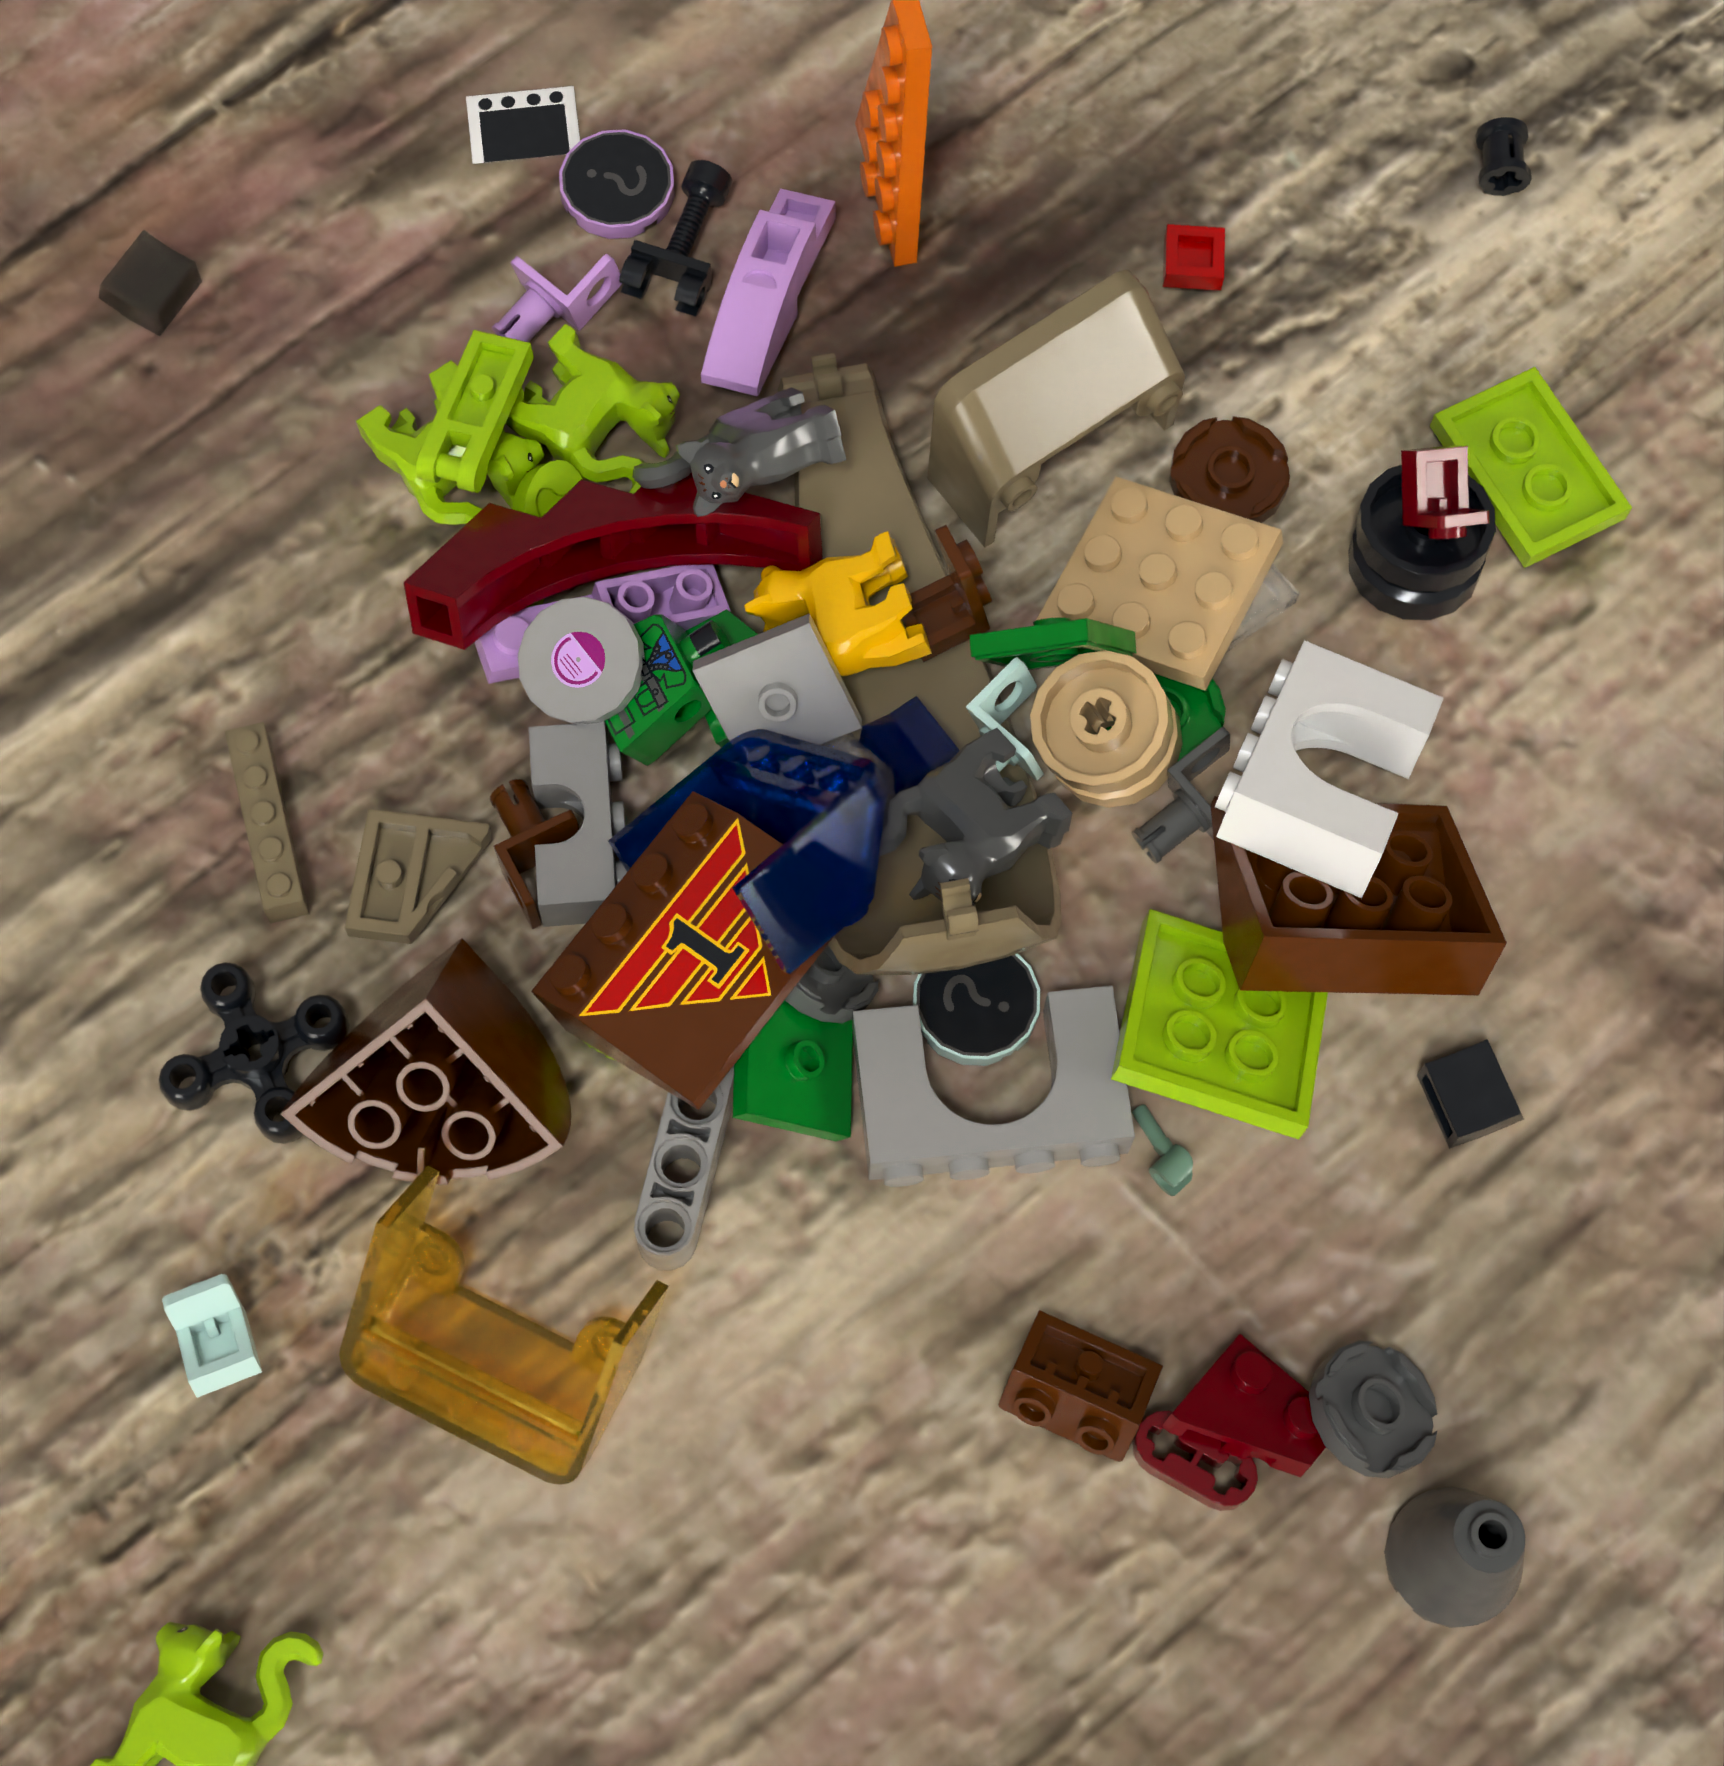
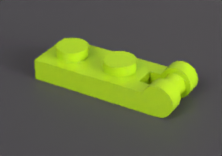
[416,330,534,493]

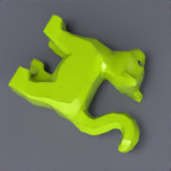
[506,324,680,494]
[356,360,545,525]
[90,1622,323,1766]

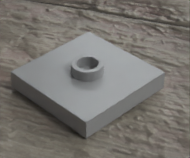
[692,613,862,774]

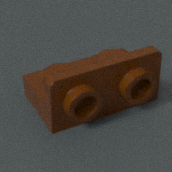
[998,1310,1163,1462]

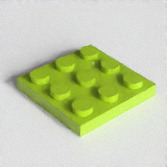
[1111,909,1328,1140]

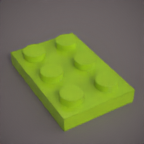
[1430,367,1632,568]

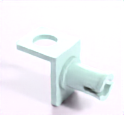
[966,657,1044,781]

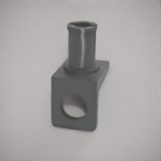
[1131,727,1230,864]

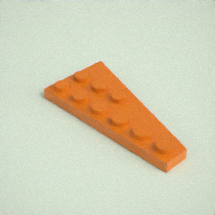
[855,0,932,267]

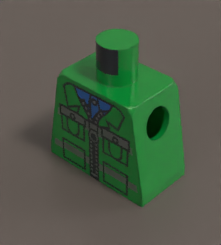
[605,614,731,766]

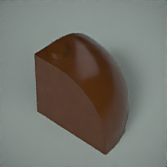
[280,938,572,1185]

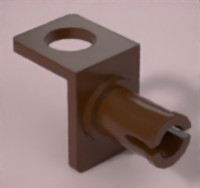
[490,779,579,929]

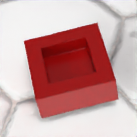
[1163,224,1225,291]

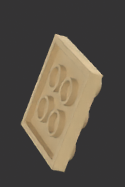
[1036,477,1283,691]

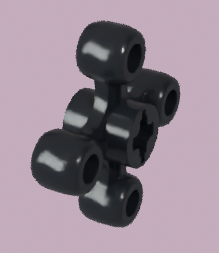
[158,962,350,1144]

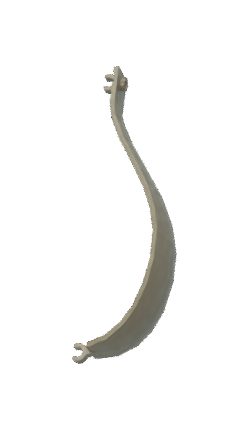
[778,353,1062,975]

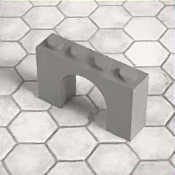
[852,986,1135,1187]

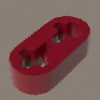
[1132,1410,1258,1511]

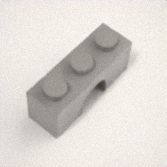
[529,721,629,927]

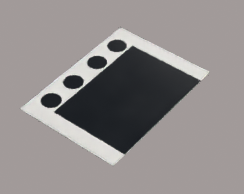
[466,86,580,164]

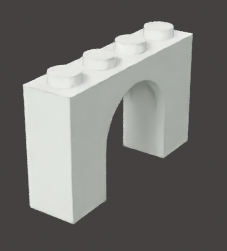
[1215,640,1444,898]

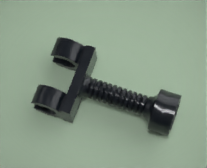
[619,160,733,317]

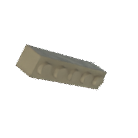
[225,722,309,924]

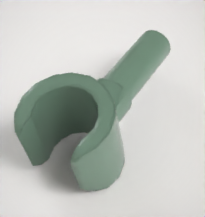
[1132,1104,1193,1196]

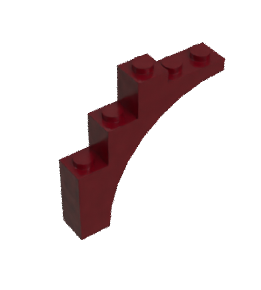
[403,472,823,650]

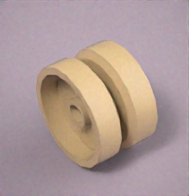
[1030,650,1183,808]

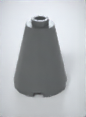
[1384,1487,1525,1628]

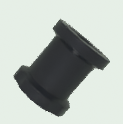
[1475,117,1532,196]

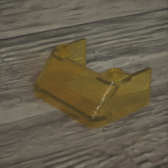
[339,1166,669,1485]

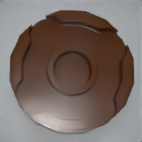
[1169,416,1290,523]

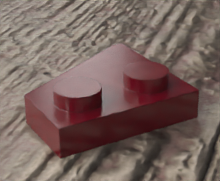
[1162,1334,1326,1478]

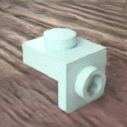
[162,1274,262,1398]

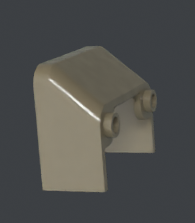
[927,270,1185,548]

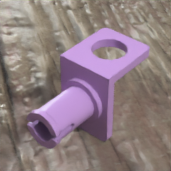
[492,254,622,342]

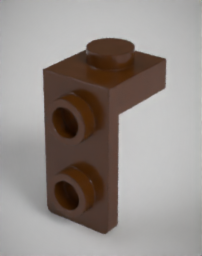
[902,525,992,662]

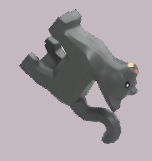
[632,387,847,517]
[841,728,1073,906]

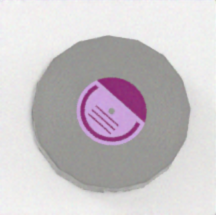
[518,597,645,724]

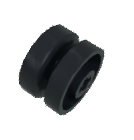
[1348,465,1496,620]

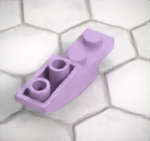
[701,189,836,396]
[474,564,731,684]

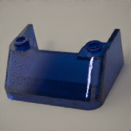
[608,729,888,974]

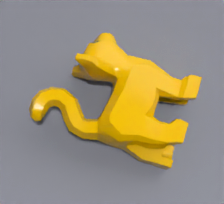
[744,531,932,676]

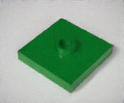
[969,618,1136,670]
[732,1000,853,1142]

